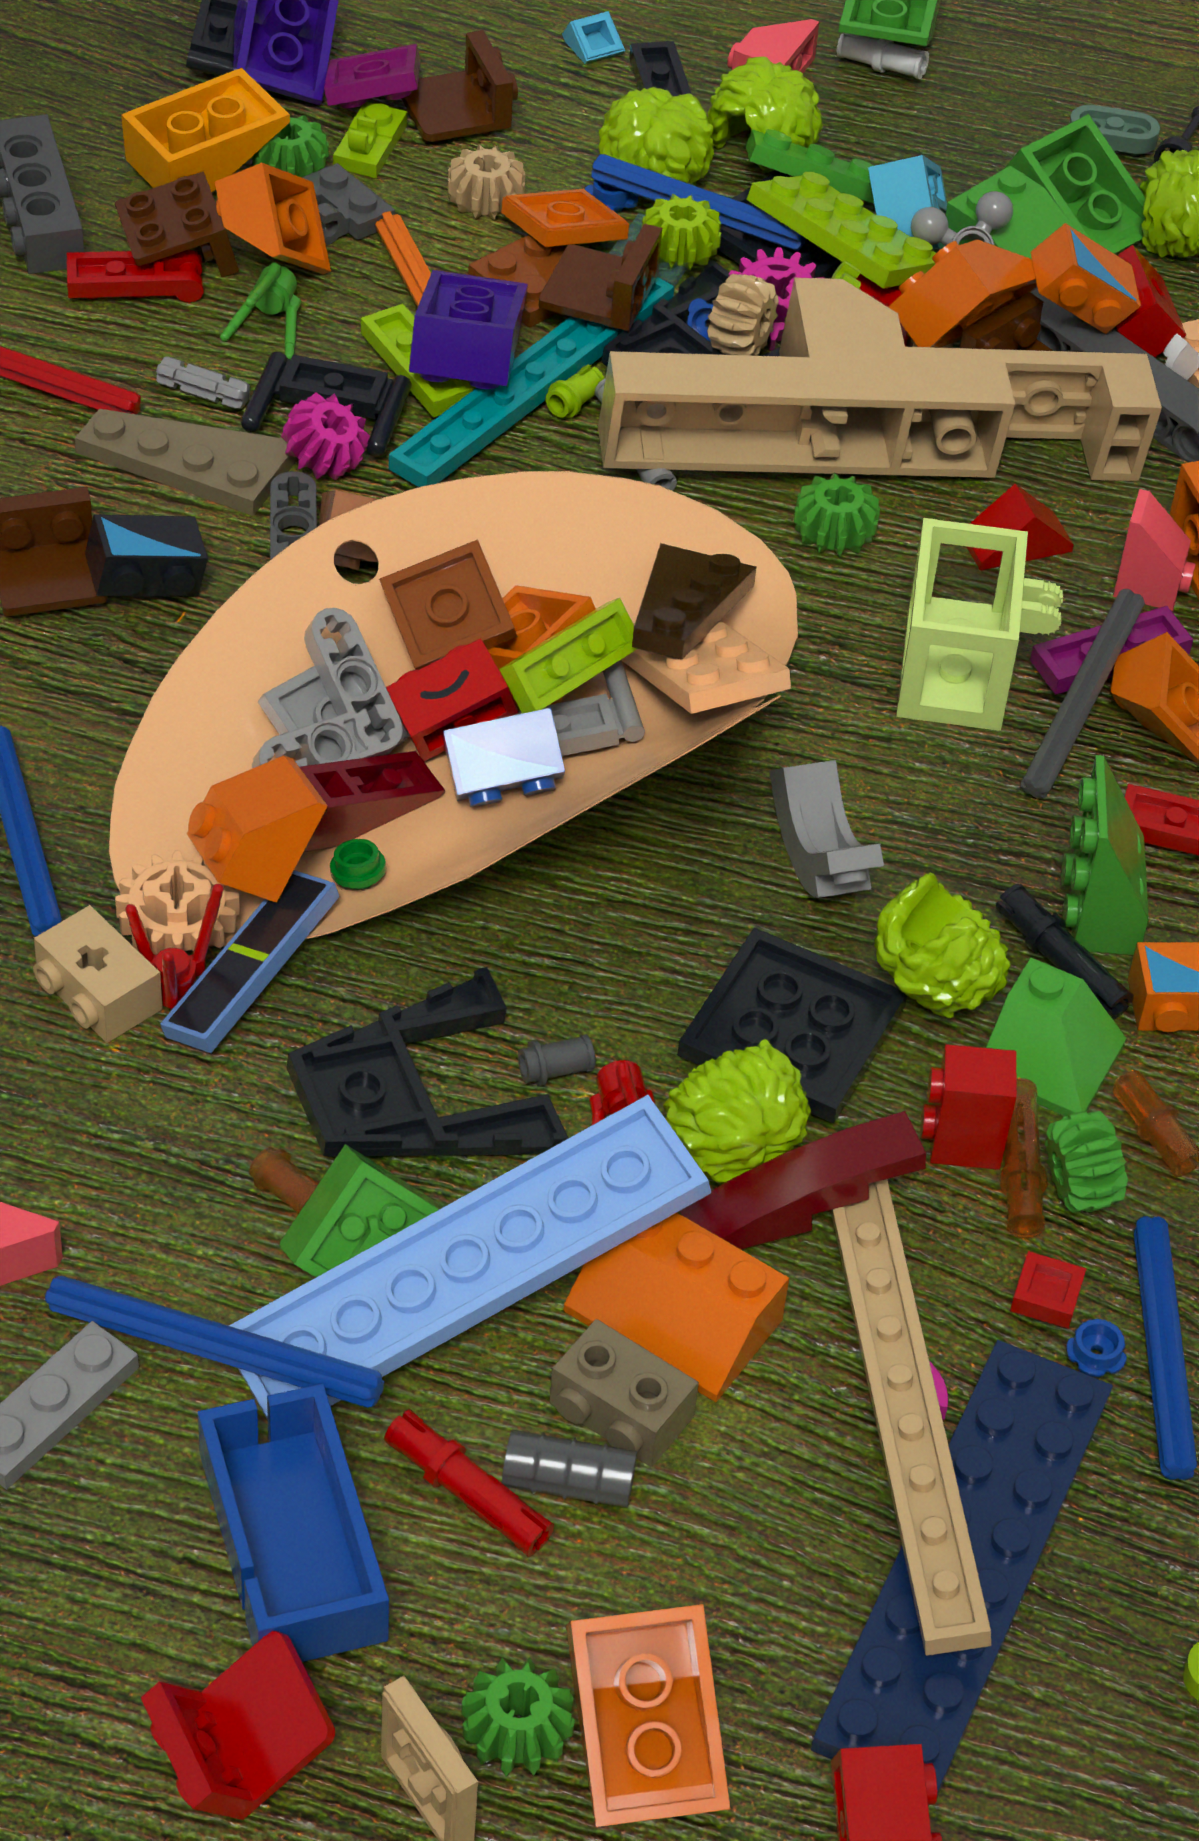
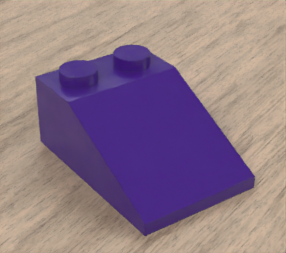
[233,0,338,105]
[409,270,528,389]

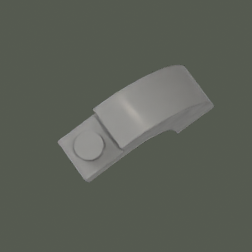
[769,760,884,898]

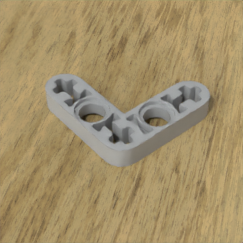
[252,608,403,768]

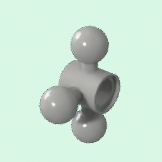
[911,191,1013,246]

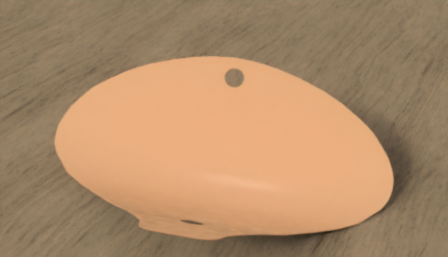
[109,471,798,947]

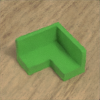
[279,1144,443,1277]

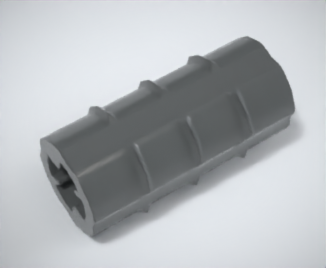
[502,1429,637,1508]

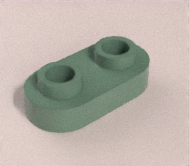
[1069,105,1160,156]

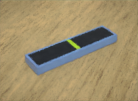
[160,870,340,1053]

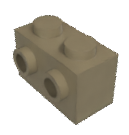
[550,1319,699,1468]

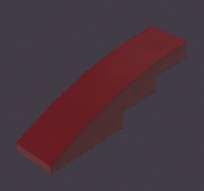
[680,1111,926,1249]

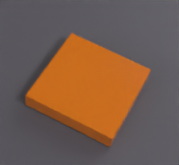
[501,189,629,247]

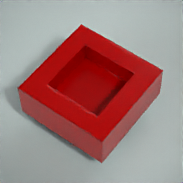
[1010,1251,1087,1329]

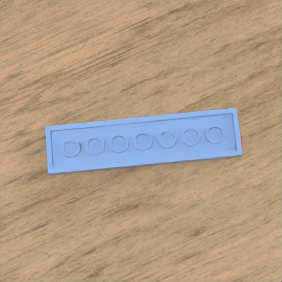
[229,1095,711,1419]

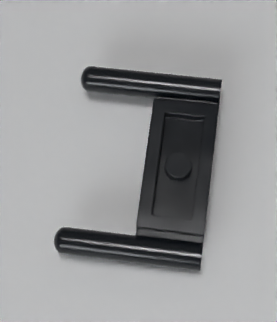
[186,0,238,76]
[241,352,412,457]

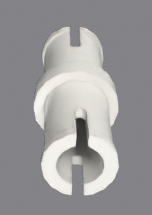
[837,33,929,79]

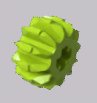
[642,194,721,270]

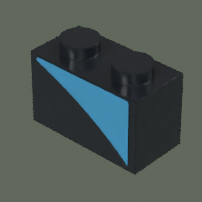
[85,514,208,597]

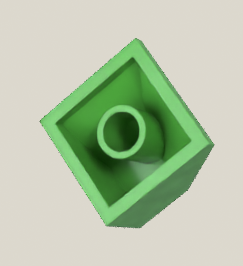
[986,957,1127,1116]

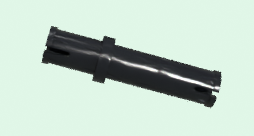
[996,884,1134,1020]

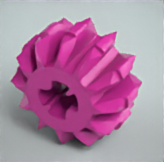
[281,392,370,480]

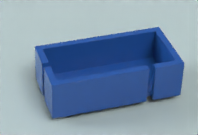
[198,1383,389,1662]

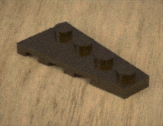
[632,543,757,660]

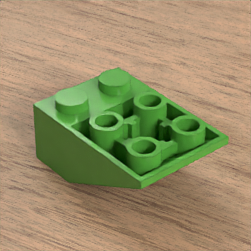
[1061,755,1149,955]

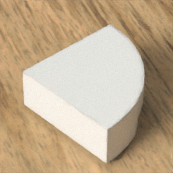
[1163,334,1199,380]

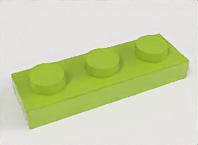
[361,303,477,418]
[499,598,637,714]

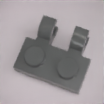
[302,163,395,246]

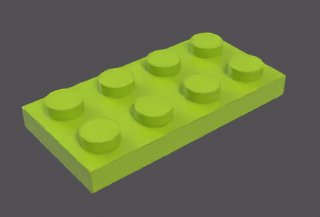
[747,172,936,289]

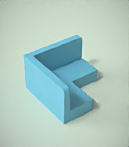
[868,155,947,253]

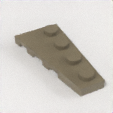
[75,409,298,516]

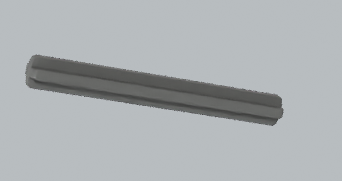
[1021,589,1145,799]

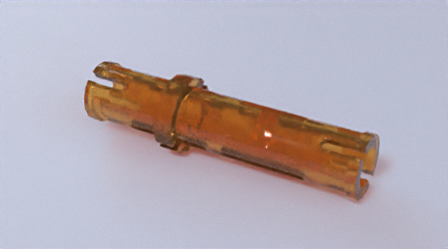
[1000,1078,1048,1239]

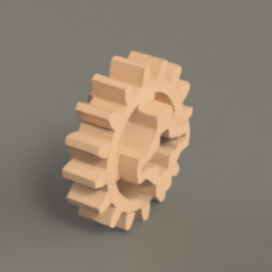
[115,850,240,955]

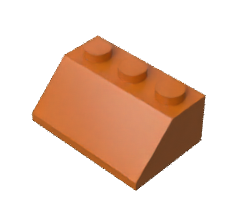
[563,1213,789,1402]

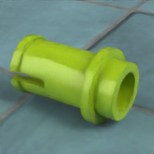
[545,365,605,418]

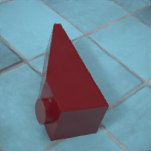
[300,751,445,852]

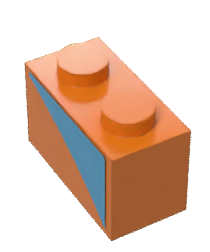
[1031,223,1141,334]
[1128,942,1199,1032]

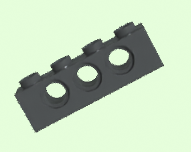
[0,114,84,274]

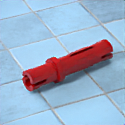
[384,1409,555,1557]

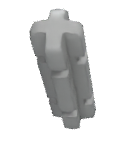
[156,356,250,410]

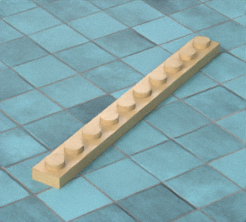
[831,1179,991,1656]

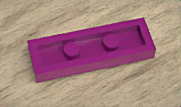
[1030,606,1193,695]

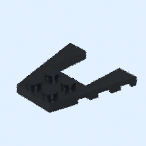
[601,260,780,367]
[287,967,568,1157]

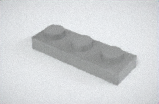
[0,1321,139,1490]

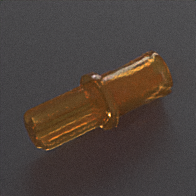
[1113,1070,1199,1177]

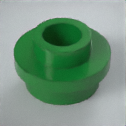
[330,839,386,890]

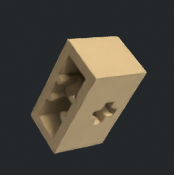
[33,905,162,1043]

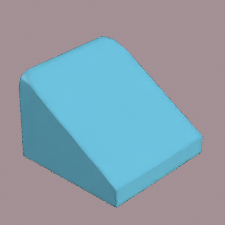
[562,11,625,64]

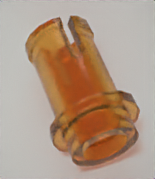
[249,1147,319,1214]

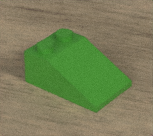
[838,0,940,46]
[1004,114,1145,255]
[945,166,1075,259]

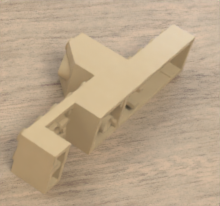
[598,277,1162,481]

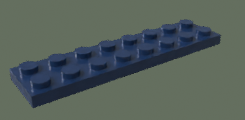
[811,1339,1113,1797]

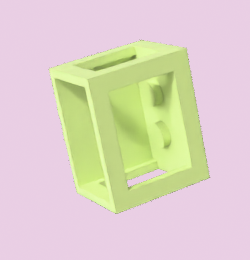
[896,518,1063,731]

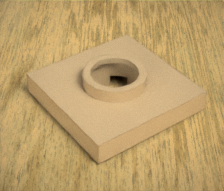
[381,1676,478,1841]

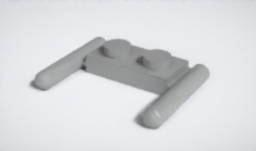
[513,660,645,756]

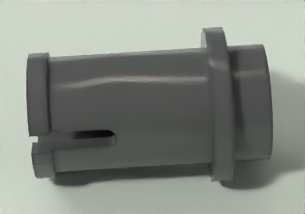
[518,1034,596,1086]

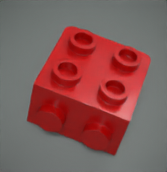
[141,1631,335,1820]

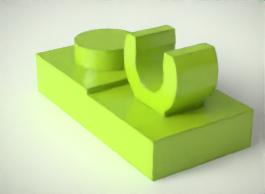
[333,102,408,178]

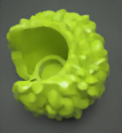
[708,57,823,173]
[598,87,714,186]
[1140,149,1199,258]
[874,872,1011,1019]
[663,1039,811,1184]

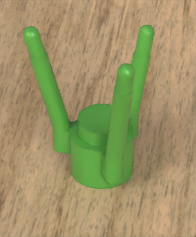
[220,262,301,360]

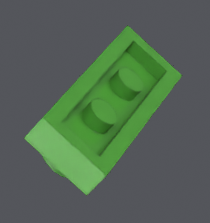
[746,129,874,204]

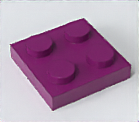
[324,44,421,108]

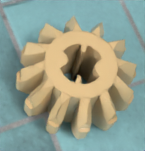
[447,145,525,220]
[707,274,779,356]

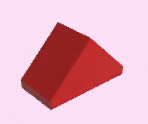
[966,484,1074,571]

